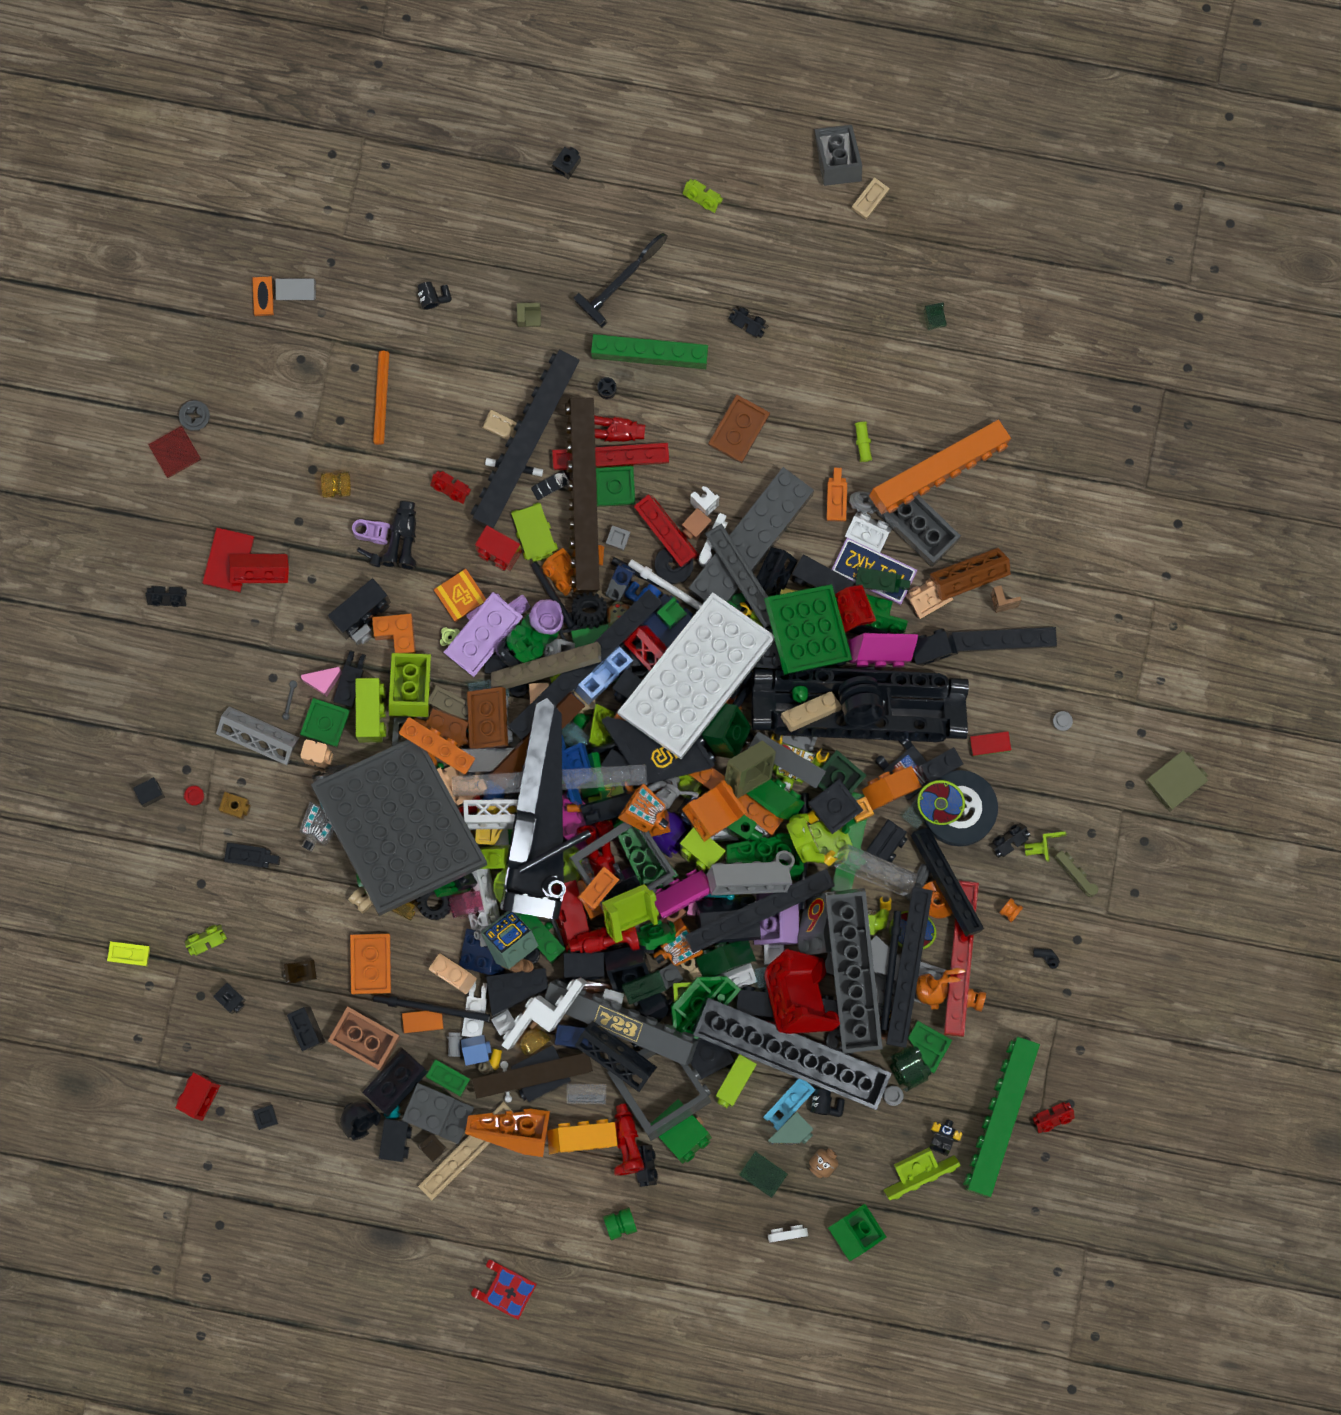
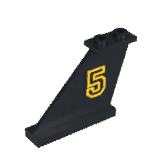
[602,716,716,787]

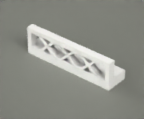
[463,800,518,829]
[464,869,500,930]

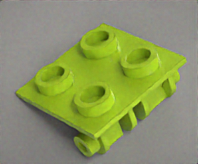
[589,704,615,748]
[809,821,854,864]

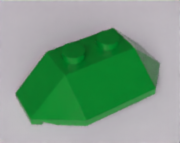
[671,976,741,1039]

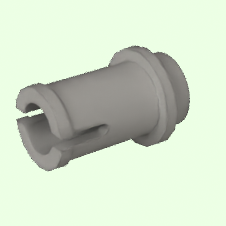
[447,1032,462,1057]

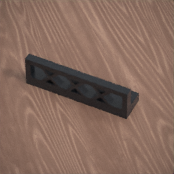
[741,547,798,617]
[575,1020,657,1092]

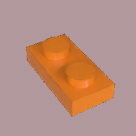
[578,867,619,910]

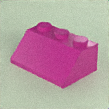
[848,633,918,667]
[655,869,711,920]

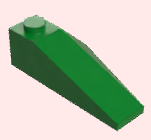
[726,833,804,881]

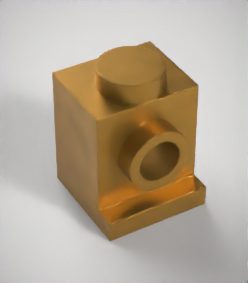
[219,792,251,820]

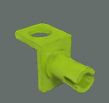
[1025,832,1067,862]

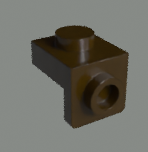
[284,960,317,983]

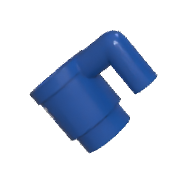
[625,581,661,603]

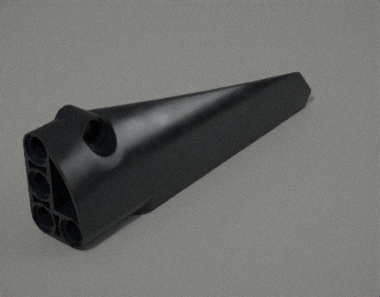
[500,698,566,920]

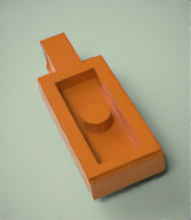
[827,468,847,522]

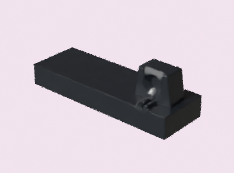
[580,790,635,826]

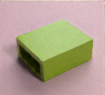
[715,1054,757,1109]

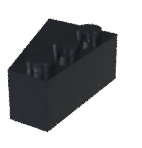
[486,968,548,1018]

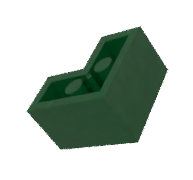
[696,941,756,977]

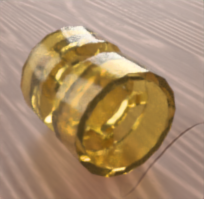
[321,472,351,498]

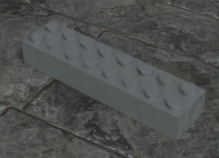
[689,467,814,604]
[825,888,883,1053]

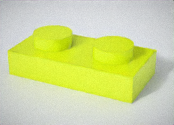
[107,941,150,967]

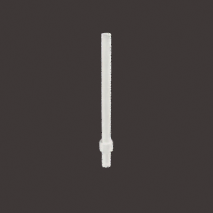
[628,559,703,610]

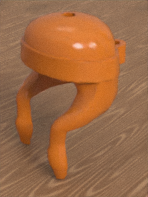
[916,968,966,1010]

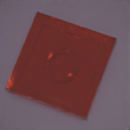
[148,426,201,478]

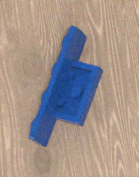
[562,735,595,805]

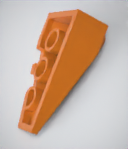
[465,1108,550,1157]

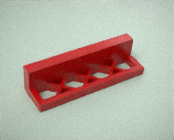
[634,494,700,567]
[624,625,668,671]

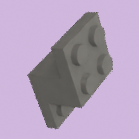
[402,1083,474,1144]

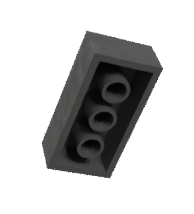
[877,495,961,567]

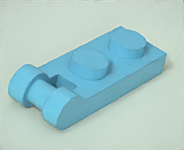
[763,1079,815,1131]

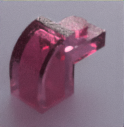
[449,890,484,919]

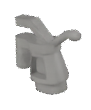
[648,778,699,811]

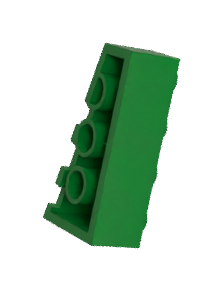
[613,819,678,890]

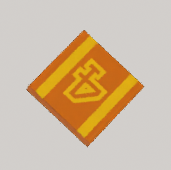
[433,569,486,622]

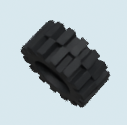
[571,593,607,629]
[417,891,453,920]

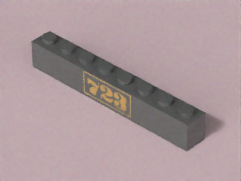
[544,978,699,1065]

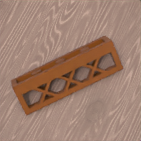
[930,548,1011,601]

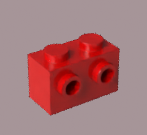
[175,1072,221,1121]

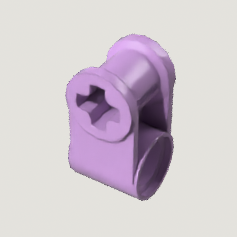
[352,519,391,545]

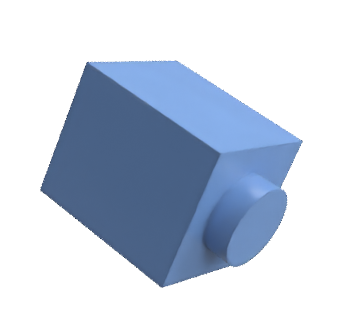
[461,1035,492,1066]

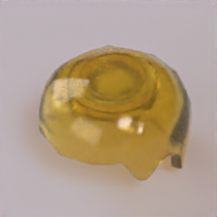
[519,1028,551,1055]

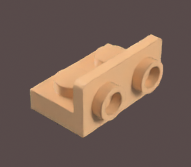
[905,578,953,619]

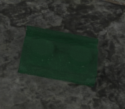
[739,1151,788,1198]

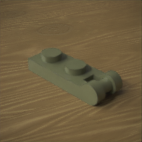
[1054,851,1099,897]

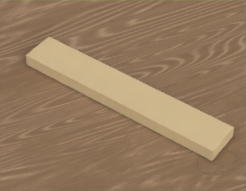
[418,1102,514,1201]

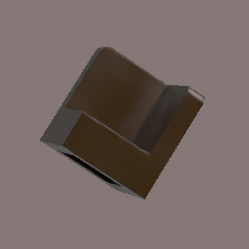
[418,1134,447,1162]

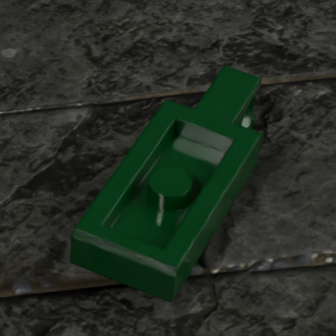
[855,567,911,594]

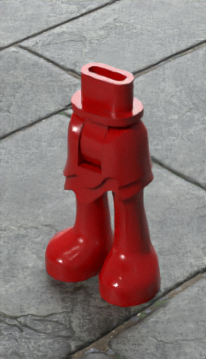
[594,415,645,442]
[576,820,615,877]
[568,926,640,953]
[614,1103,644,1176]

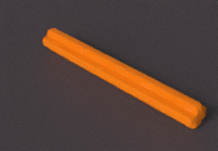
[373,351,389,445]

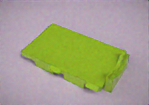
[511,503,558,562]

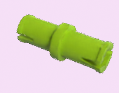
[855,422,872,462]

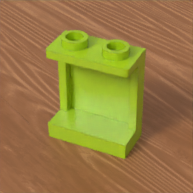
[602,884,659,943]

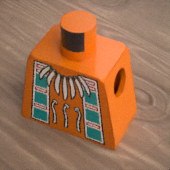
[618,784,669,832]
[653,918,703,966]

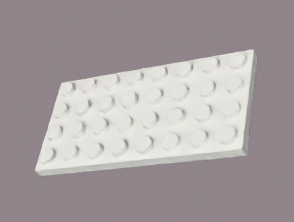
[618,592,775,759]

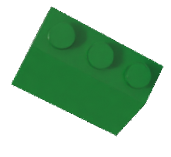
[746,777,805,821]

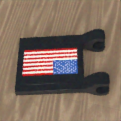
[875,741,927,800]

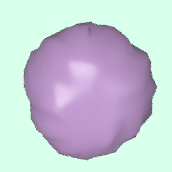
[529,599,564,635]

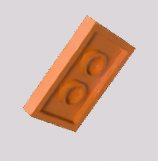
[350,934,391,995]

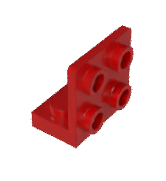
[835,585,876,633]

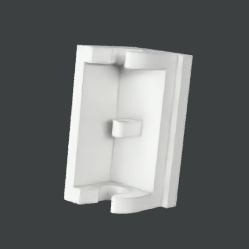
[690,486,719,516]

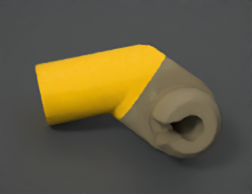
[478,1049,502,1074]

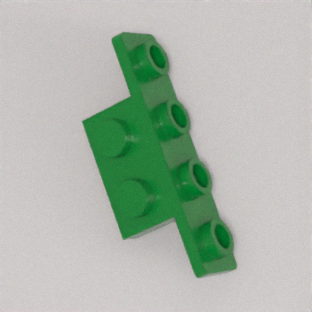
[866,594,908,634]

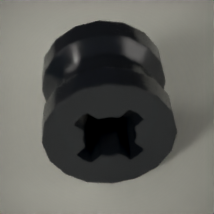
[597,377,617,400]

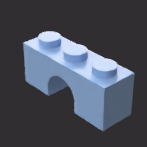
[575,646,633,705]

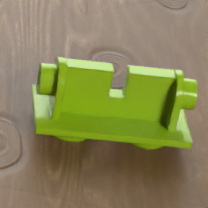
[683,179,723,213]
[185,924,227,956]

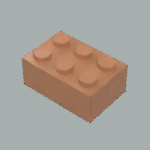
[328,1006,401,1071]

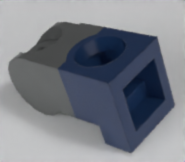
[605,563,636,602]

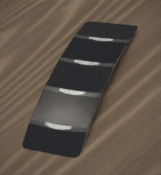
[531,470,570,501]

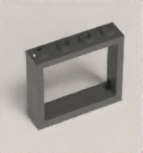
[569,822,676,911]
[607,1048,711,1141]

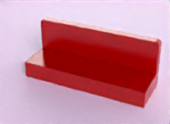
[229,554,289,583]

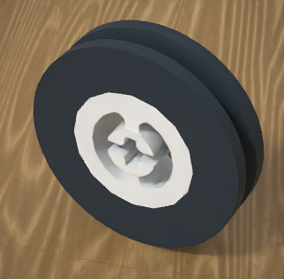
[923,770,998,847]

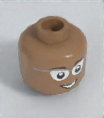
[809,1148,838,1179]

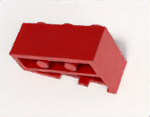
[551,880,591,952]

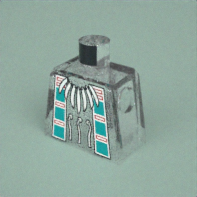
[299,801,336,852]

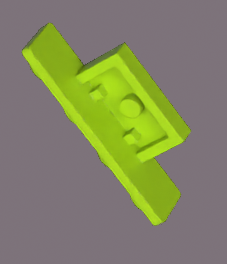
[883,1148,961,1200]

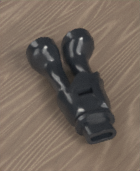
[380,501,417,570]

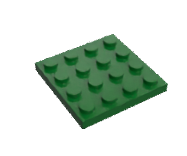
[764,584,852,675]

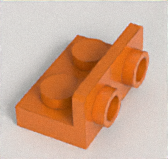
[541,548,573,596]

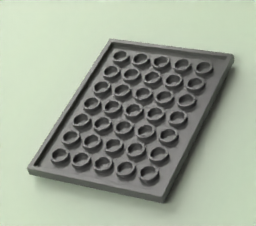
[311,740,487,916]

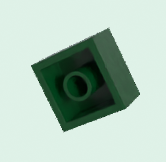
[702,704,751,759]
[818,750,867,794]

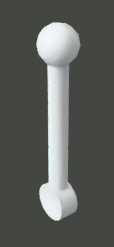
[500,1061,512,1103]

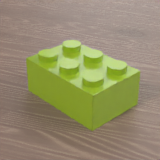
[389,653,431,717]
[356,678,386,743]
[680,827,726,874]

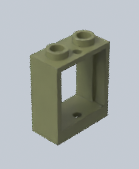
[725,740,776,799]

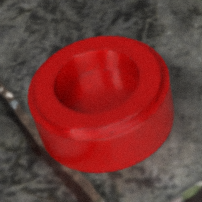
[184,786,205,806]

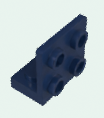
[459,928,505,975]

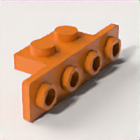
[399,717,475,774]

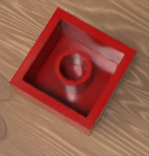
[475,525,522,571]

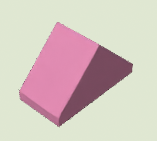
[301,667,342,697]

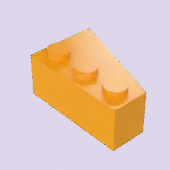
[547,1119,617,1155]

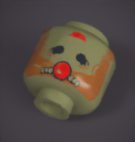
[606,602,630,627]

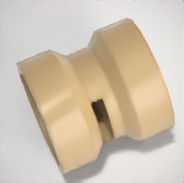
[348,886,373,914]

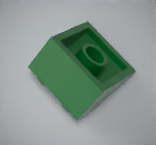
[828,1204,887,1262]

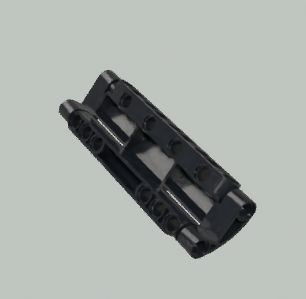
[751,666,969,742]

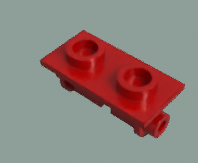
[430,471,472,504]
[1032,1102,1075,1134]

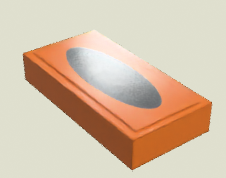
[253,276,274,316]

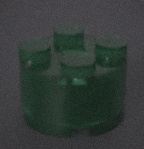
[887,1045,931,1092]

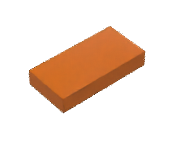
[402,1011,444,1034]

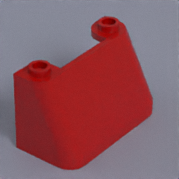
[765,949,840,1034]

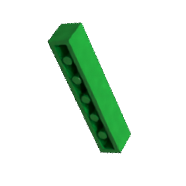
[591,334,708,369]

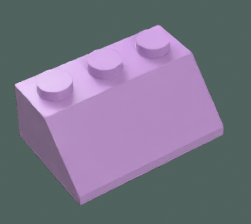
[753,884,799,945]

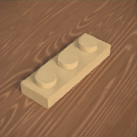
[781,692,841,732]

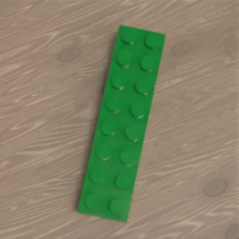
[963,1037,1040,1198]

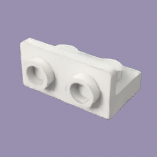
[845,512,892,553]

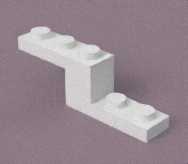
[502,977,587,1050]

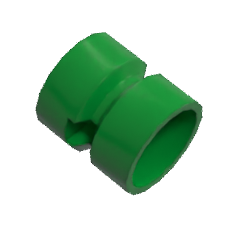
[603,1207,637,1241]

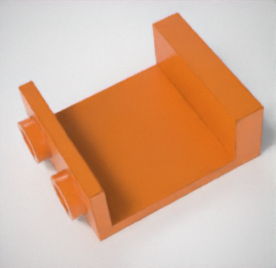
[682,780,747,842]

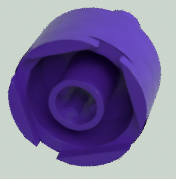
[650,811,693,858]

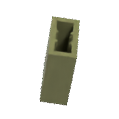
[1145,750,1208,812]

